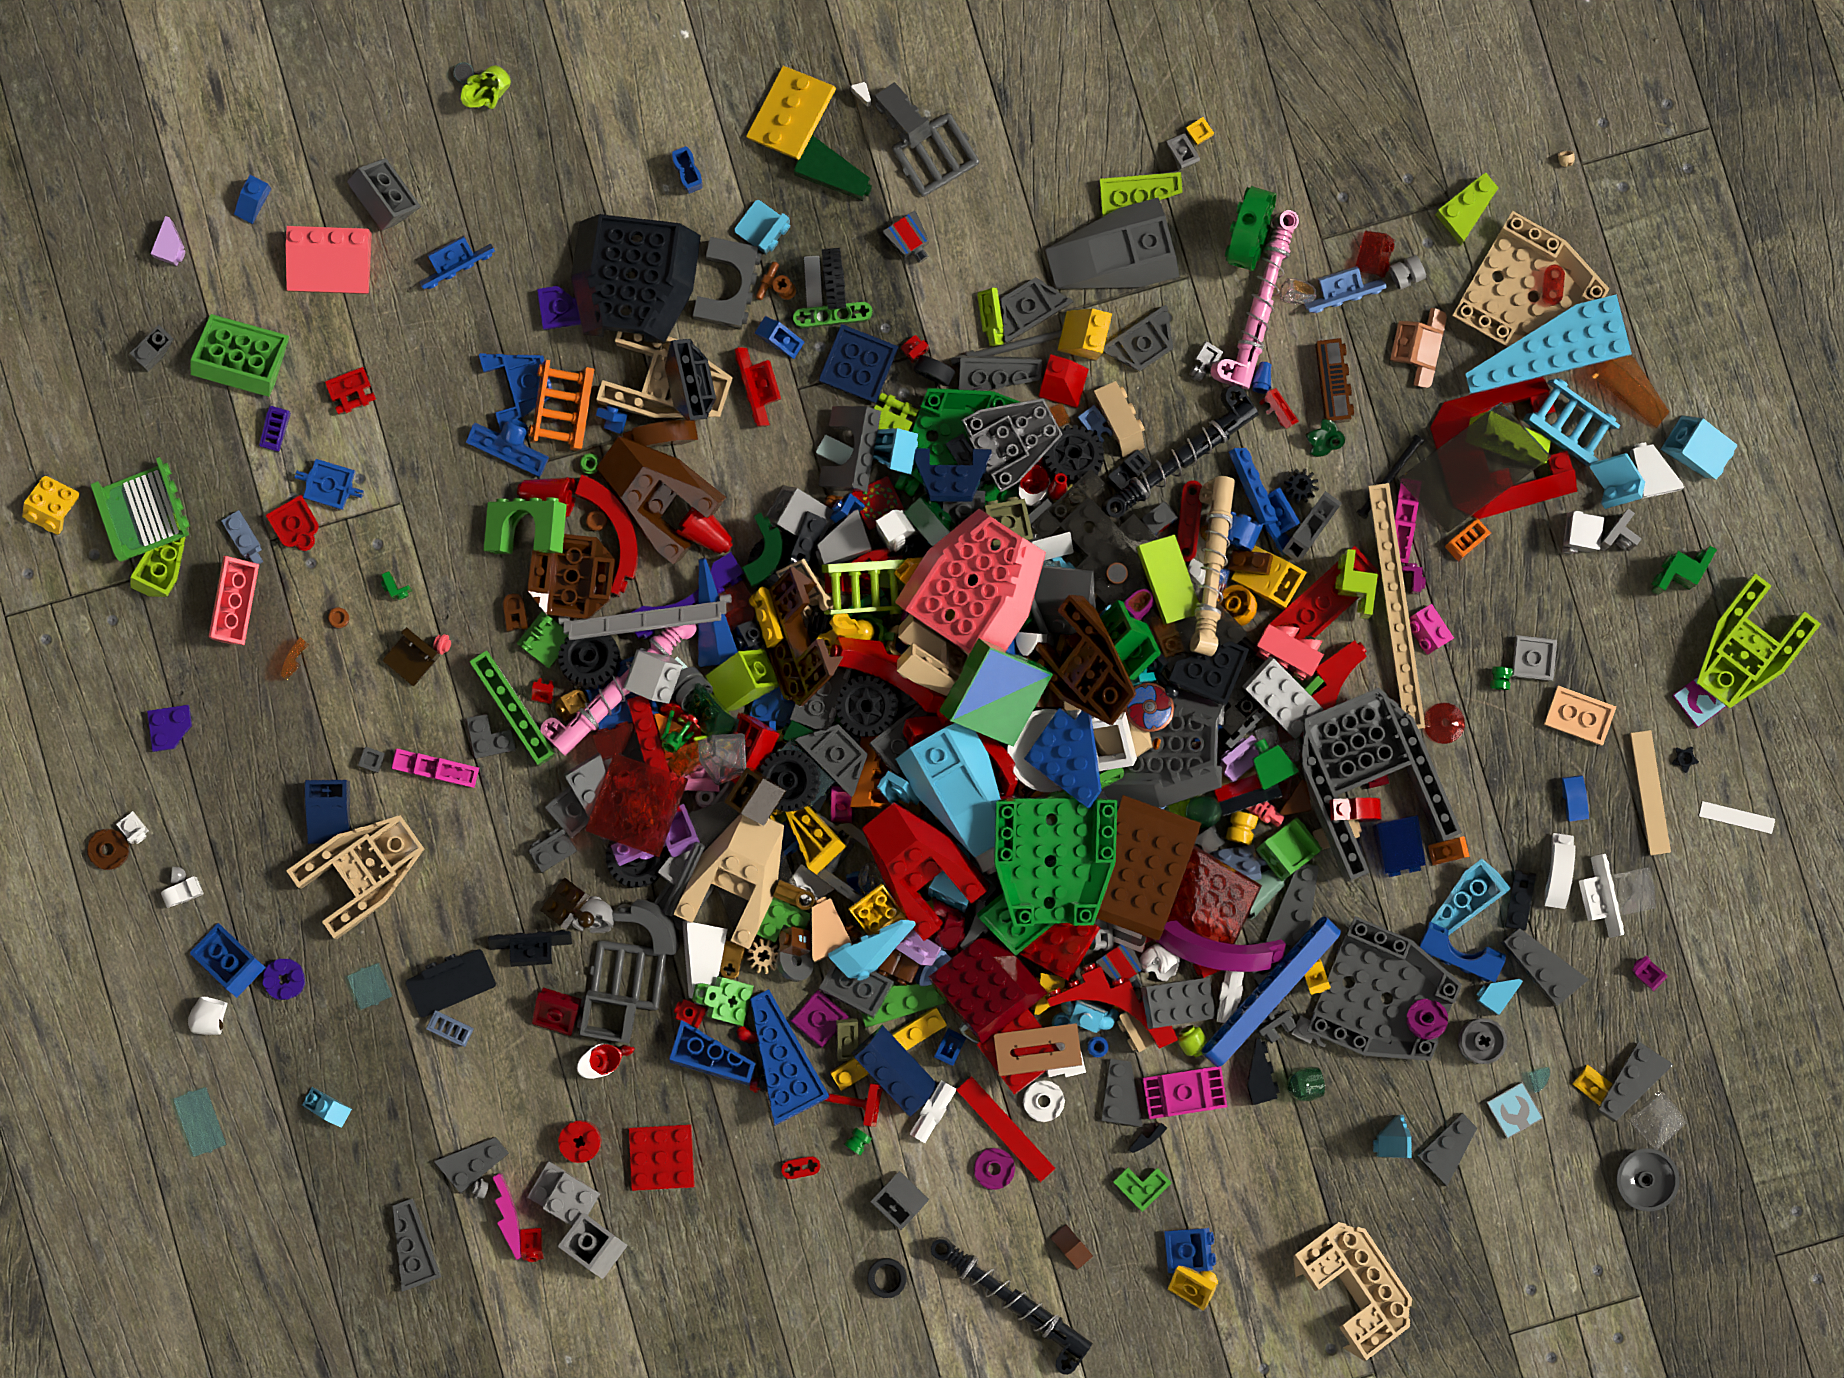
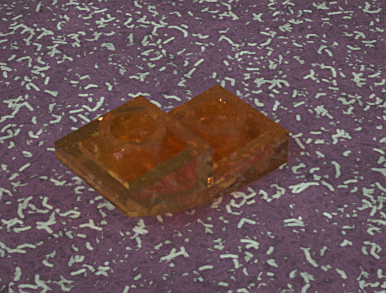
[1150,614,1185,657]

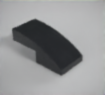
[1106,449,1151,492]
[1128,1123,1167,1153]

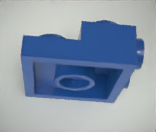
[1164,1228,1216,1273]

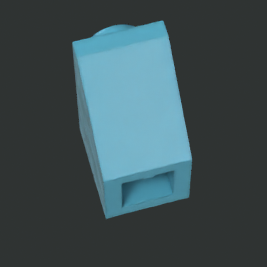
[302,1087,352,1128]

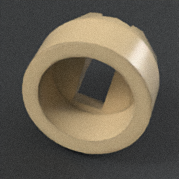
[1558,151,1575,167]

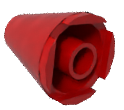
[517,477,576,518]
[675,507,733,554]

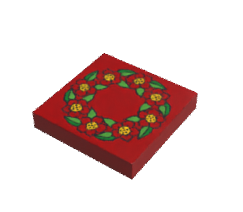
[851,476,905,531]

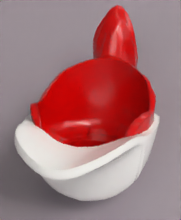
[1019,457,1050,506]
[577,1043,635,1079]

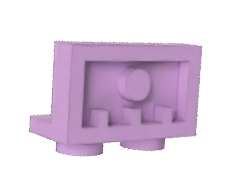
[896,929,941,966]

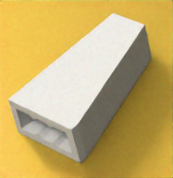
[682,921,727,1005]

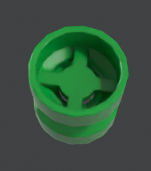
[895,472,921,498]
[1490,666,1513,690]
[844,1127,872,1156]

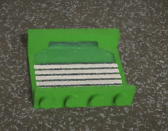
[91,457,190,562]

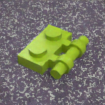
[874,393,919,431]

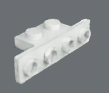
[1579,854,1624,938]

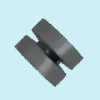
[672,667,713,712]

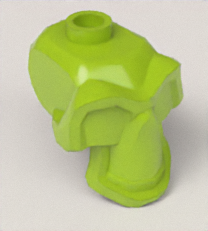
[461,65,511,109]

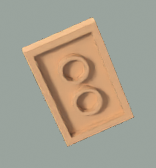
[1543,686,1616,746]

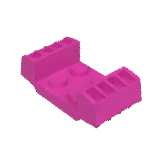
[1143,1066,1228,1119]

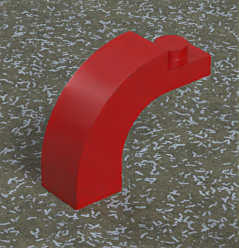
[1330,798,1382,822]

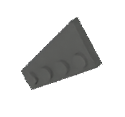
[393,1198,442,1292]

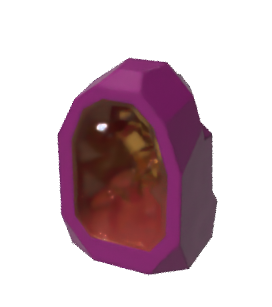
[1124,589,1154,621]

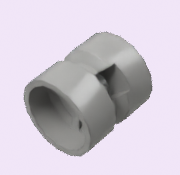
[1389,254,1426,290]

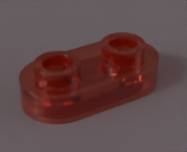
[1541,264,1565,306]

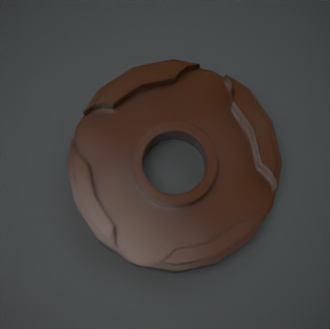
[87,829,129,870]

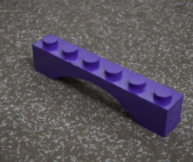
[631,552,744,640]

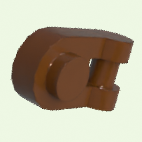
[503,593,528,632]

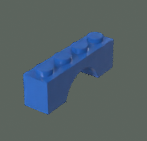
[1419,921,1506,983]

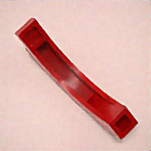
[575,474,638,597]
[902,716,1017,796]

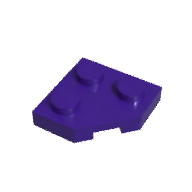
[537,286,581,330]
[147,705,192,752]

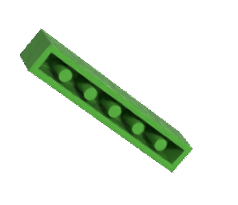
[469,650,557,766]

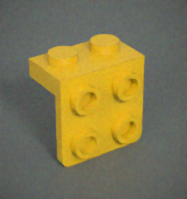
[22,476,79,535]

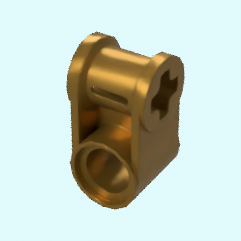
[720,939,745,980]

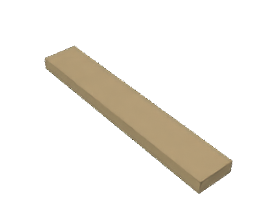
[1630,730,1671,856]

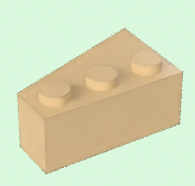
[1094,381,1145,458]

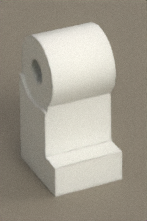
[161,876,204,908]

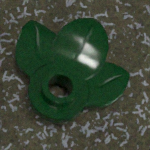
[1305,419,1345,457]

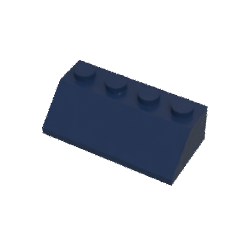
[852,1024,938,1117]

